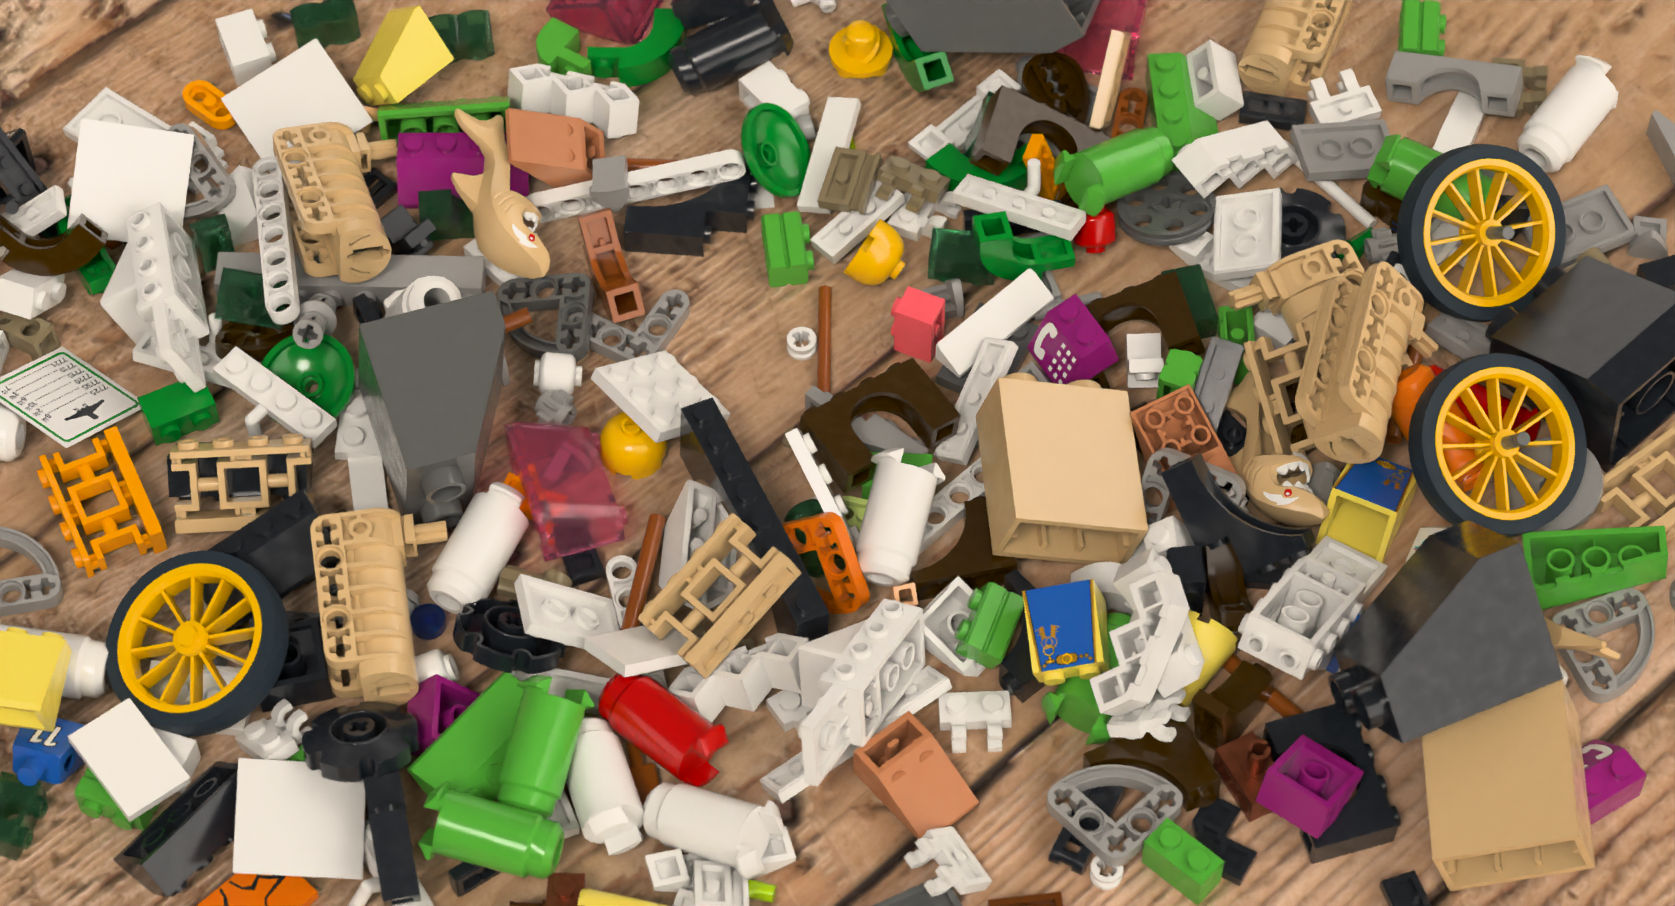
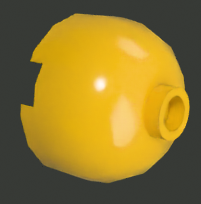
[843,219,906,286]
[599,411,668,480]

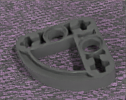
[497,273,595,362]

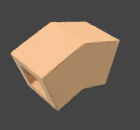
[890,581,918,606]

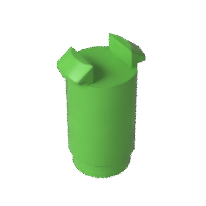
[1053,126,1175,217]
[1367,134,1493,221]
[1041,612,1132,745]
[497,675,594,819]
[418,781,565,879]

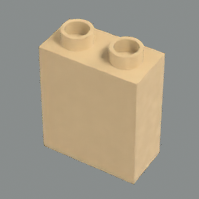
[976,373,1148,564]
[1422,679,1595,891]

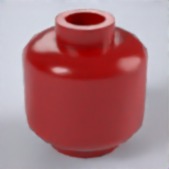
[1073,205,1116,253]

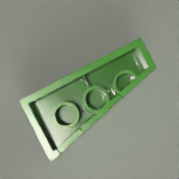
[1522,526,1668,610]

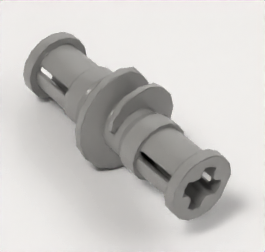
[292,292,337,349]

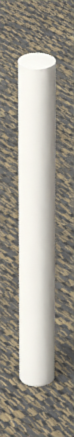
[1285,140,1377,228]

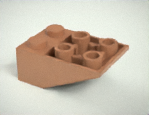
[505,108,605,188]
[1129,384,1238,513]
[853,711,979,839]

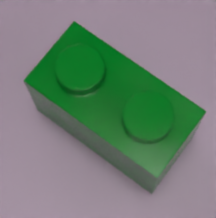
[137,382,220,446]

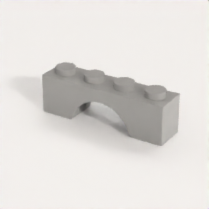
[1385,51,1523,117]

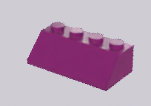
[397,132,531,209]

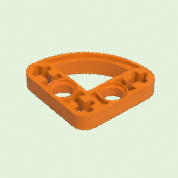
[781,512,870,614]

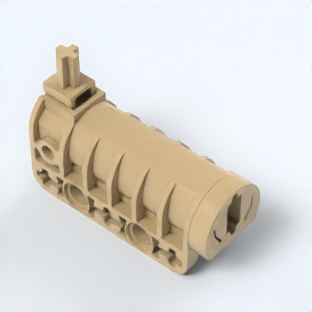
[1237,0,1355,97]
[273,122,397,283]
[1227,239,1413,419]
[1295,262,1438,464]
[310,508,448,706]

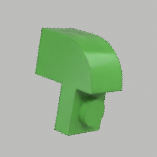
[536,17,592,76]

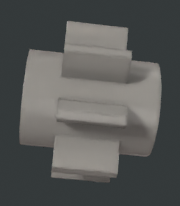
[1364,227,1399,264]
[534,389,577,432]

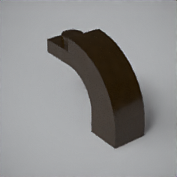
[0,213,108,276]
[1201,538,1254,633]

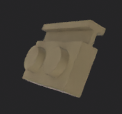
[817,147,883,215]

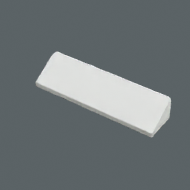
[935,268,1054,378]

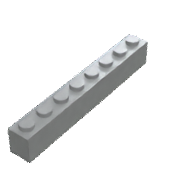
[214,252,487,307]

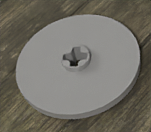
[1507,437,1604,532]

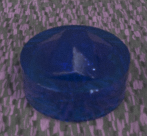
[410,603,447,640]

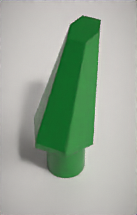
[1336,227,1373,261]

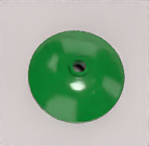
[741,103,811,198]
[261,334,356,427]

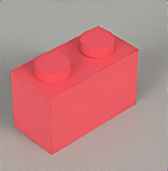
[891,286,945,363]

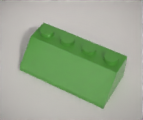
[1145,52,1218,172]
[377,96,511,145]
[407,672,524,801]

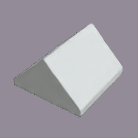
[214,165,280,247]

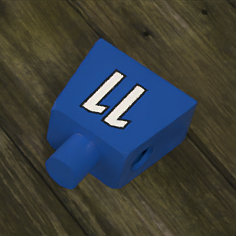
[13,718,85,786]

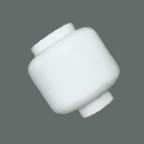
[533,352,583,395]
[415,649,460,683]

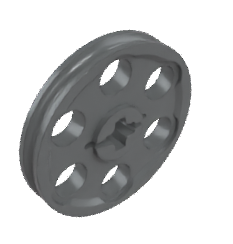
[1117,171,1216,246]

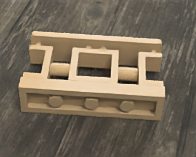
[1243,315,1330,474]
[1596,421,1675,542]
[169,433,318,534]
[638,513,801,679]

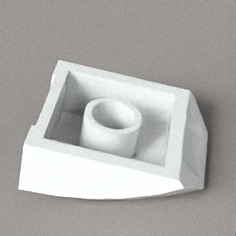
[923,576,986,677]

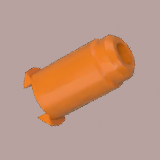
[1391,364,1484,493]

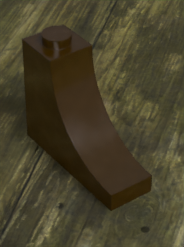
[911,496,1017,601]
[1192,660,1274,751]
[1083,718,1220,812]

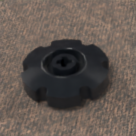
[1280,188,1346,259]
[453,598,567,674]
[302,701,420,782]

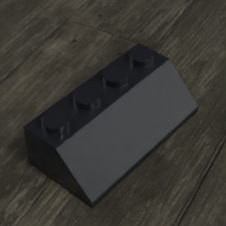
[167,441,314,501]
[203,489,340,632]
[113,761,238,897]

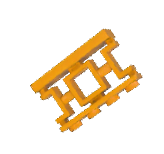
[36,426,168,578]

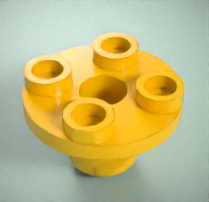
[829,20,893,78]

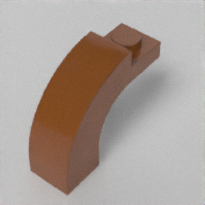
[577,207,646,323]

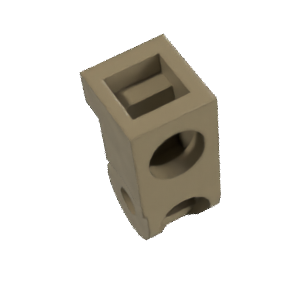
[0,312,61,361]

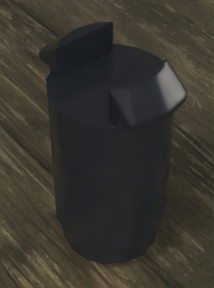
[667,0,794,96]

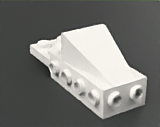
[100,202,210,393]
[1237,535,1388,680]
[798,598,926,787]

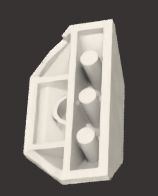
[658,479,737,610]

